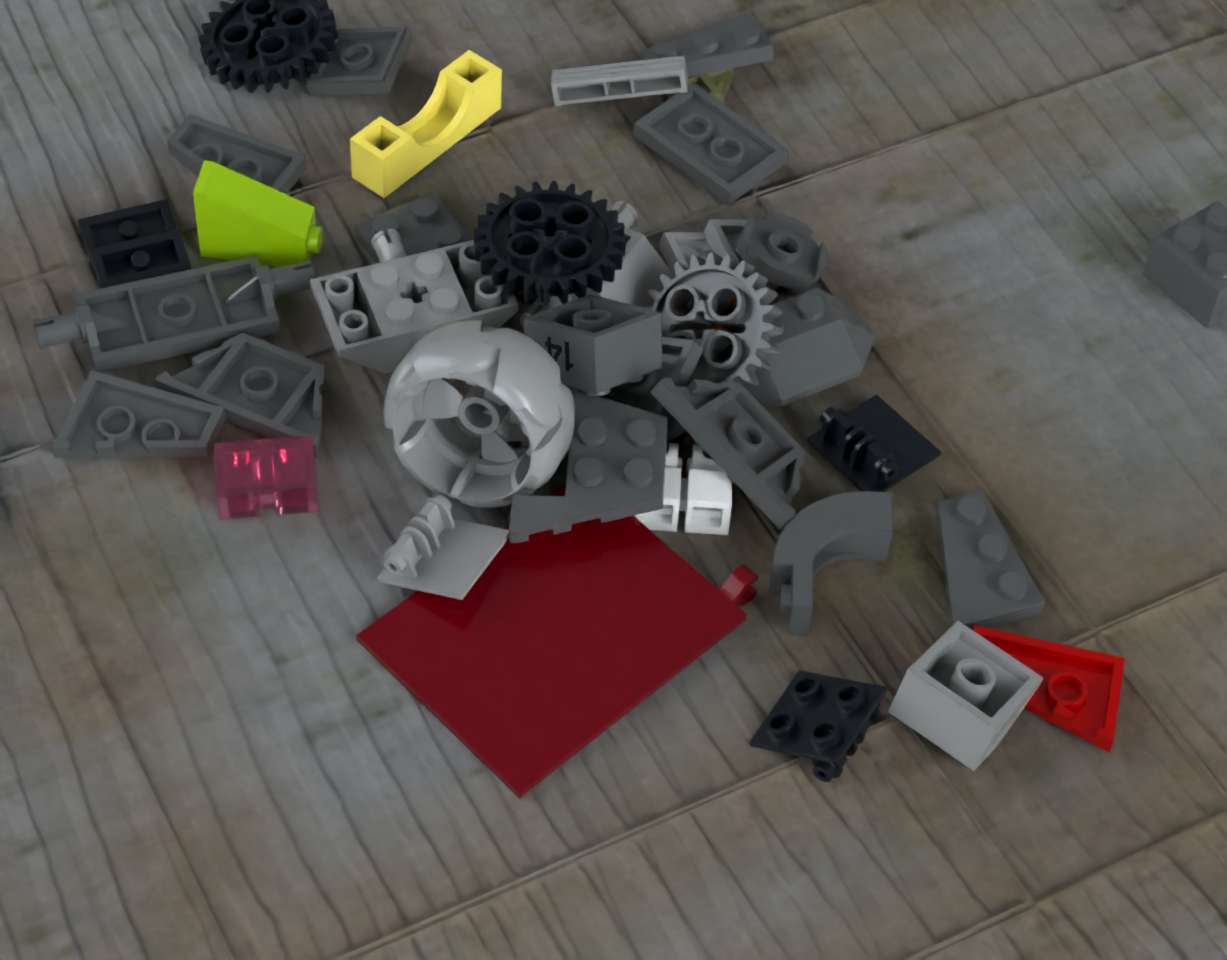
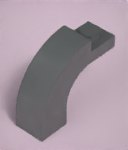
[768,491,893,636]

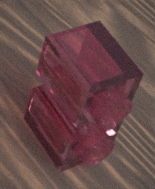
[214,435,319,520]

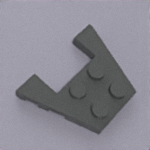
[509,387,668,543]

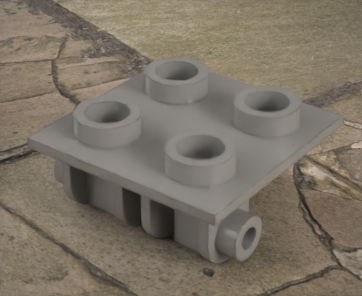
[377,495,509,600]

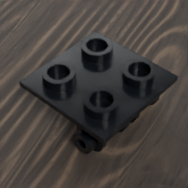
[806,394,941,492]
[749,671,887,782]

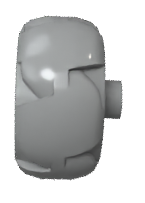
[383,320,575,508]

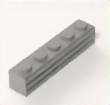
[551,56,688,106]

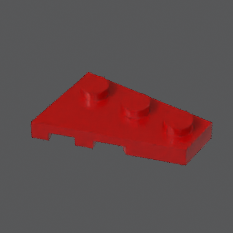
[973,625,1125,753]

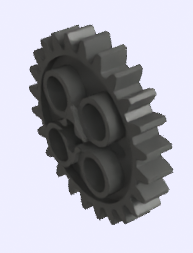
[641,252,784,387]

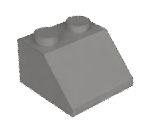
[888,621,1043,771]

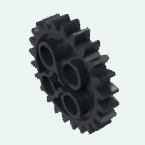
[199,0,339,93]
[474,181,626,306]

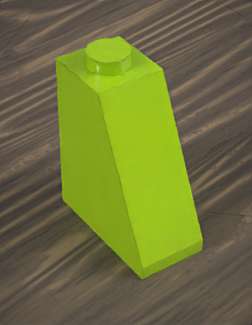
[193,160,323,267]

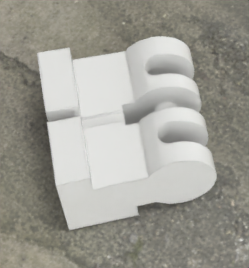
[634,443,732,535]

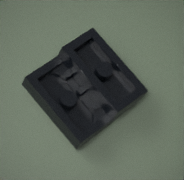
[78,199,192,289]

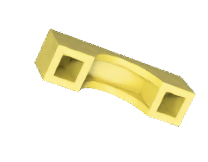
[350,50,502,198]

